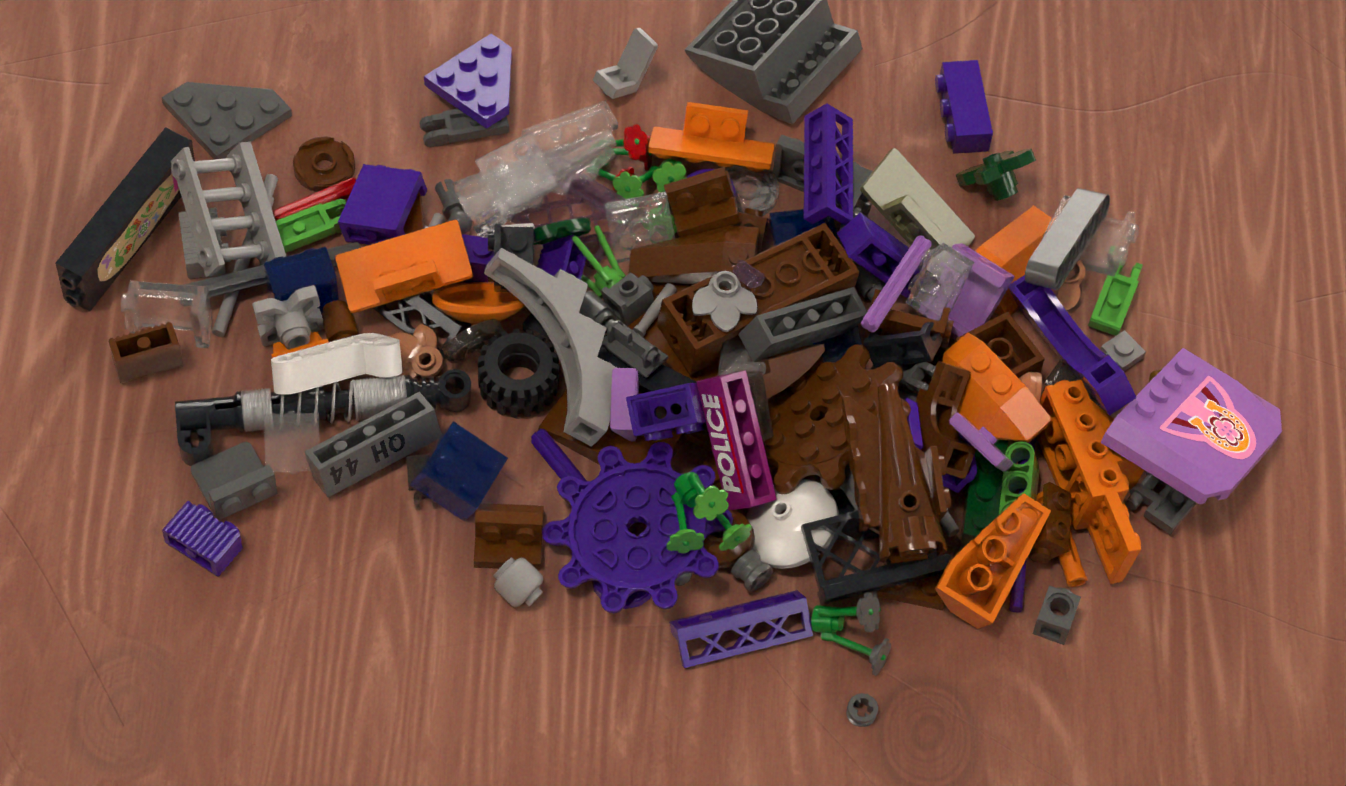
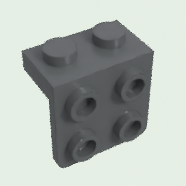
[191,442,278,520]

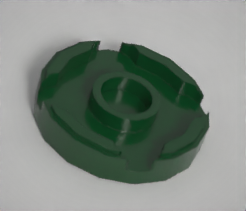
[533,218,591,245]

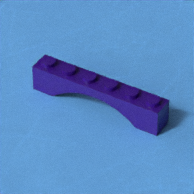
[1008,275,1137,416]

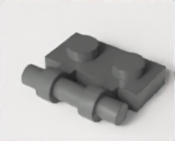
[1125,471,1196,535]

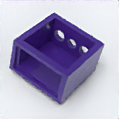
[626,383,706,441]

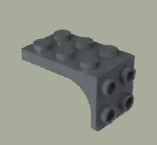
[772,135,873,249]

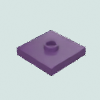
[949,412,1014,472]

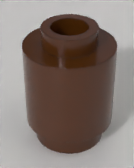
[322,300,359,342]

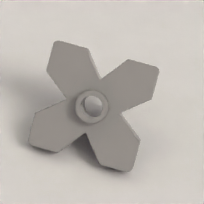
[252,285,324,349]

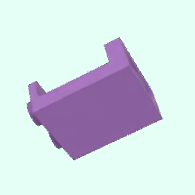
[916,243,1015,340]

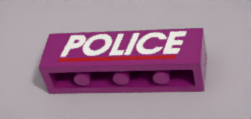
[696,370,777,510]

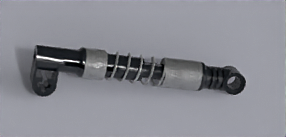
[175,369,471,467]

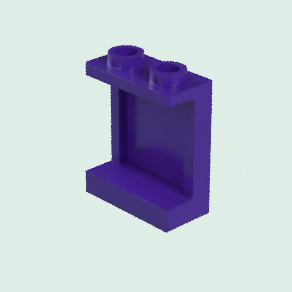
[338,164,427,245]

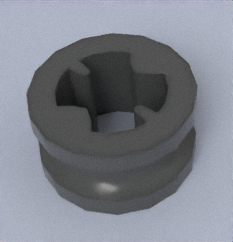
[846,693,878,727]

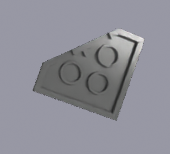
[162,82,292,159]

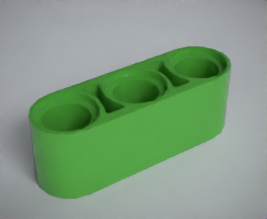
[999,441,1039,515]

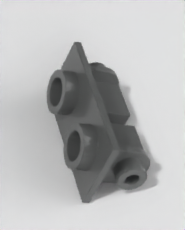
[601,319,668,378]

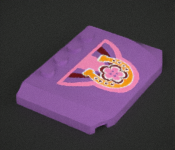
[1101,348,1282,504]

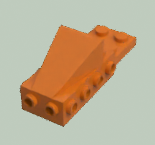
[1036,380,1144,584]

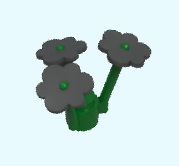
[811,590,891,676]

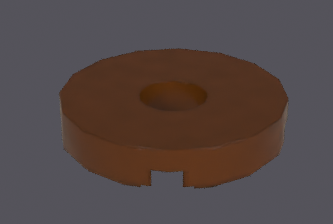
[293,136,355,192]

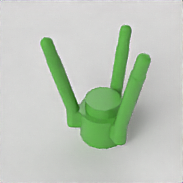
[572,225,626,298]

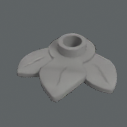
[692,271,757,332]

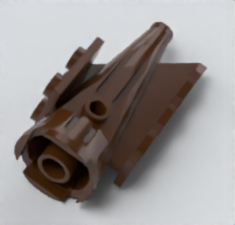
[842,383,951,563]

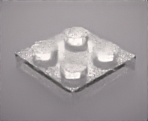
[604,191,675,263]

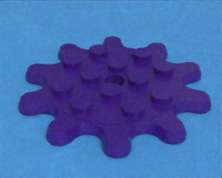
[542,442,733,614]

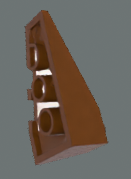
[628,226,759,284]

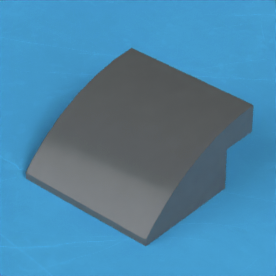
[685,0,863,124]

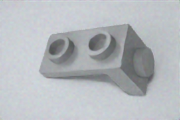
[593,28,658,99]

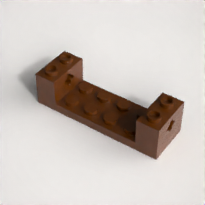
[657,223,860,375]

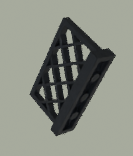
[800,510,952,605]

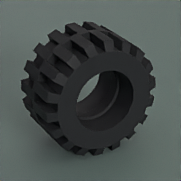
[478,329,559,418]

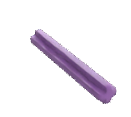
[861,235,932,332]

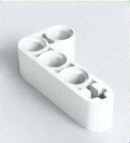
[271,333,403,395]

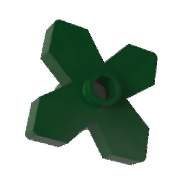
[955,149,1036,201]

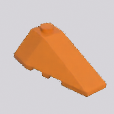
[976,205,1055,316]
[935,493,1051,629]

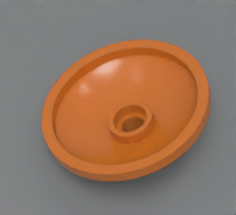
[432,282,525,328]

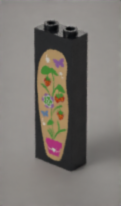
[55,127,195,311]

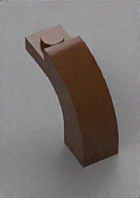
[916,361,976,479]

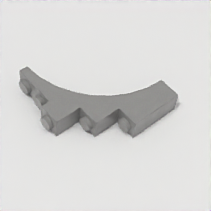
[484,248,617,447]

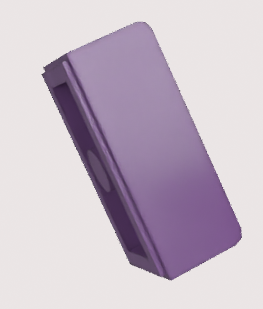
[610,368,639,441]

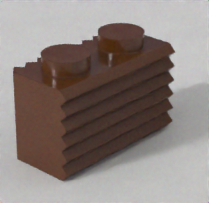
[109,321,183,383]

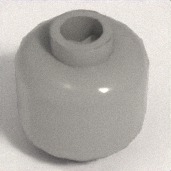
[493,557,543,607]

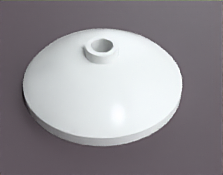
[745,478,839,569]

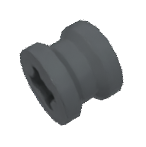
[731,550,773,592]

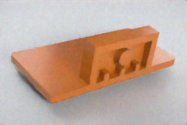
[648,102,775,172]
[335,220,473,313]

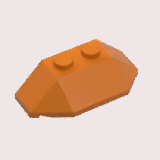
[942,332,1053,443]

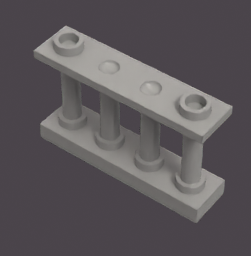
[171,141,287,277]

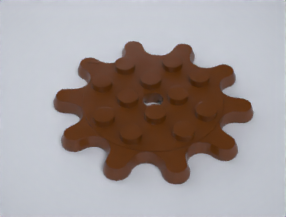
[756,344,911,494]

